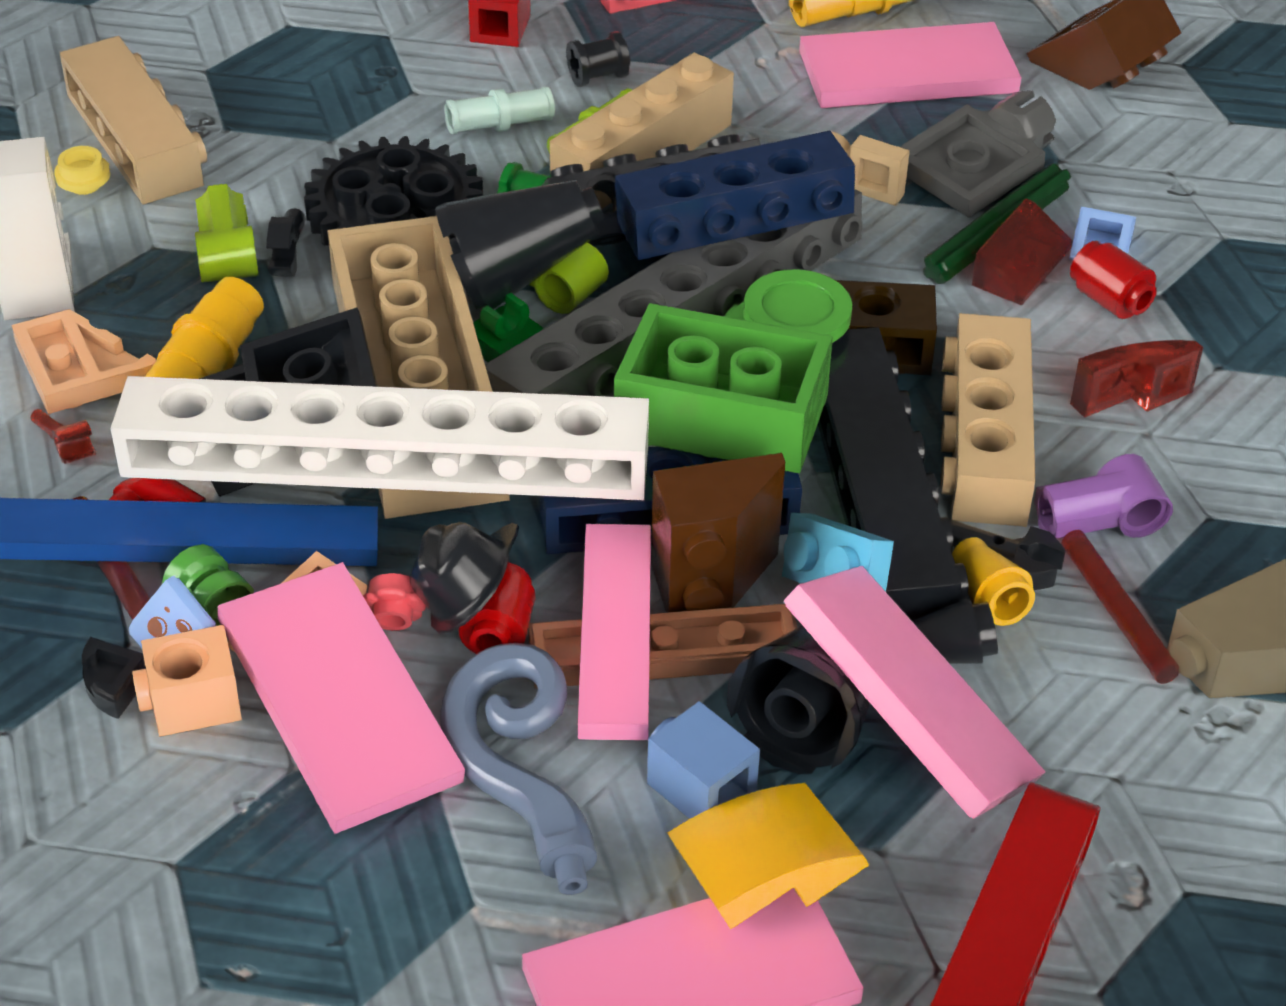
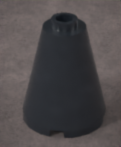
[435,180,605,314]
[727,625,870,774]

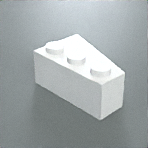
[0,137,75,320]

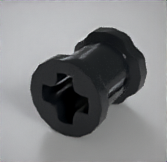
[566,31,630,87]

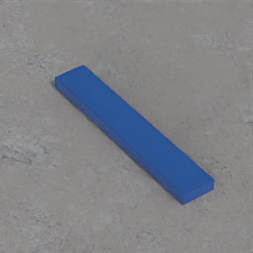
[0,498,378,566]

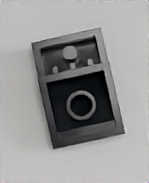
[199,307,378,497]

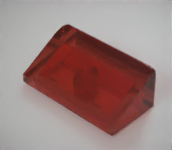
[972,198,1073,305]

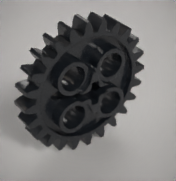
[304,136,483,246]

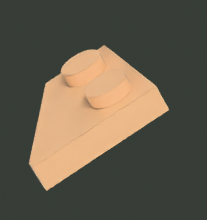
[12,309,157,414]

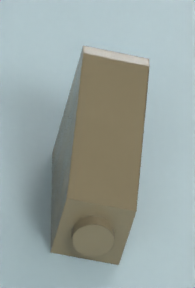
[1165,559,1286,698]

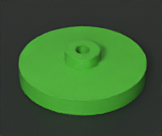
[743,269,852,343]

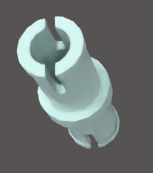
[445,86,555,134]

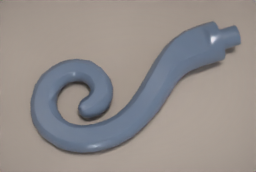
[440,643,597,895]

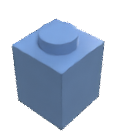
[647,701,760,819]

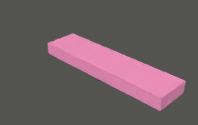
[578,524,651,740]

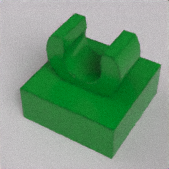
[473,293,545,362]

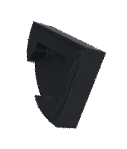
[82,637,146,719]

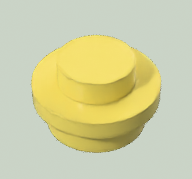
[54,146,110,195]

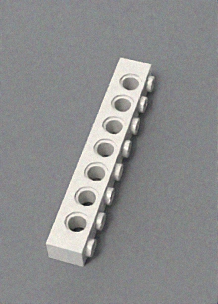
[110,376,649,500]

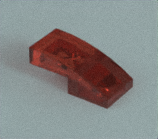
[1070,340,1204,418]

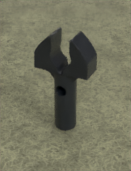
[266,208,306,277]
[950,520,1065,590]

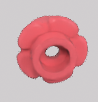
[363,573,426,631]

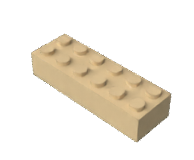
[327,216,510,519]

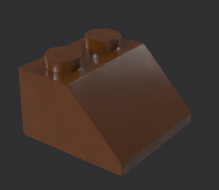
[1026,0,1182,90]
[651,453,786,613]

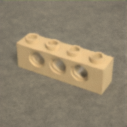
[940,313,1035,527]

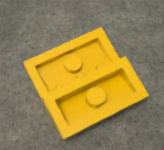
[667,783,869,929]

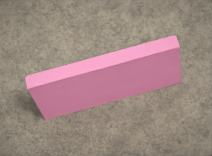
[799,22,1021,108]
[218,562,465,834]
[784,566,1046,819]
[522,888,864,1006]

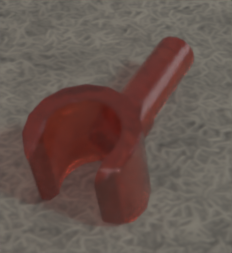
[30,409,97,464]

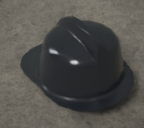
[410,522,519,634]

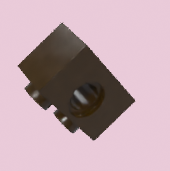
[835,280,937,375]

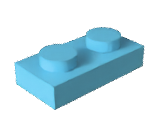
[782,513,894,592]

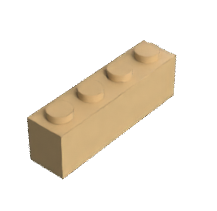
[59,36,207,205]
[549,52,734,209]

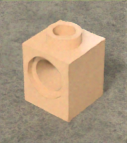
[132,625,242,737]

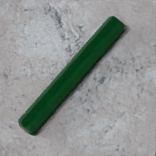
[923,164,1071,284]

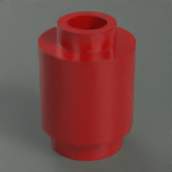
[1070,241,1157,319]
[459,562,536,654]

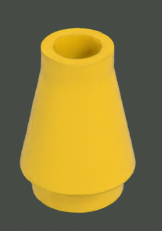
[952,537,1035,626]

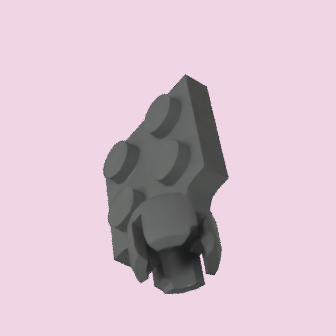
[899,90,1056,218]

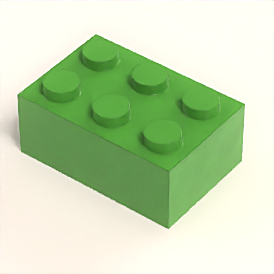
[614,303,833,474]

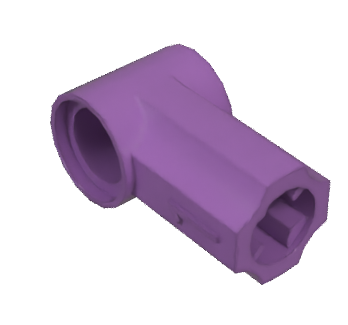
[1034,454,1173,539]

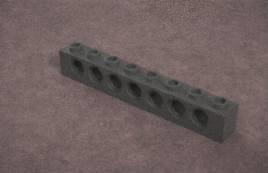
[485,189,863,397]

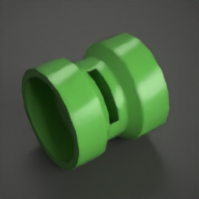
[162,544,254,626]

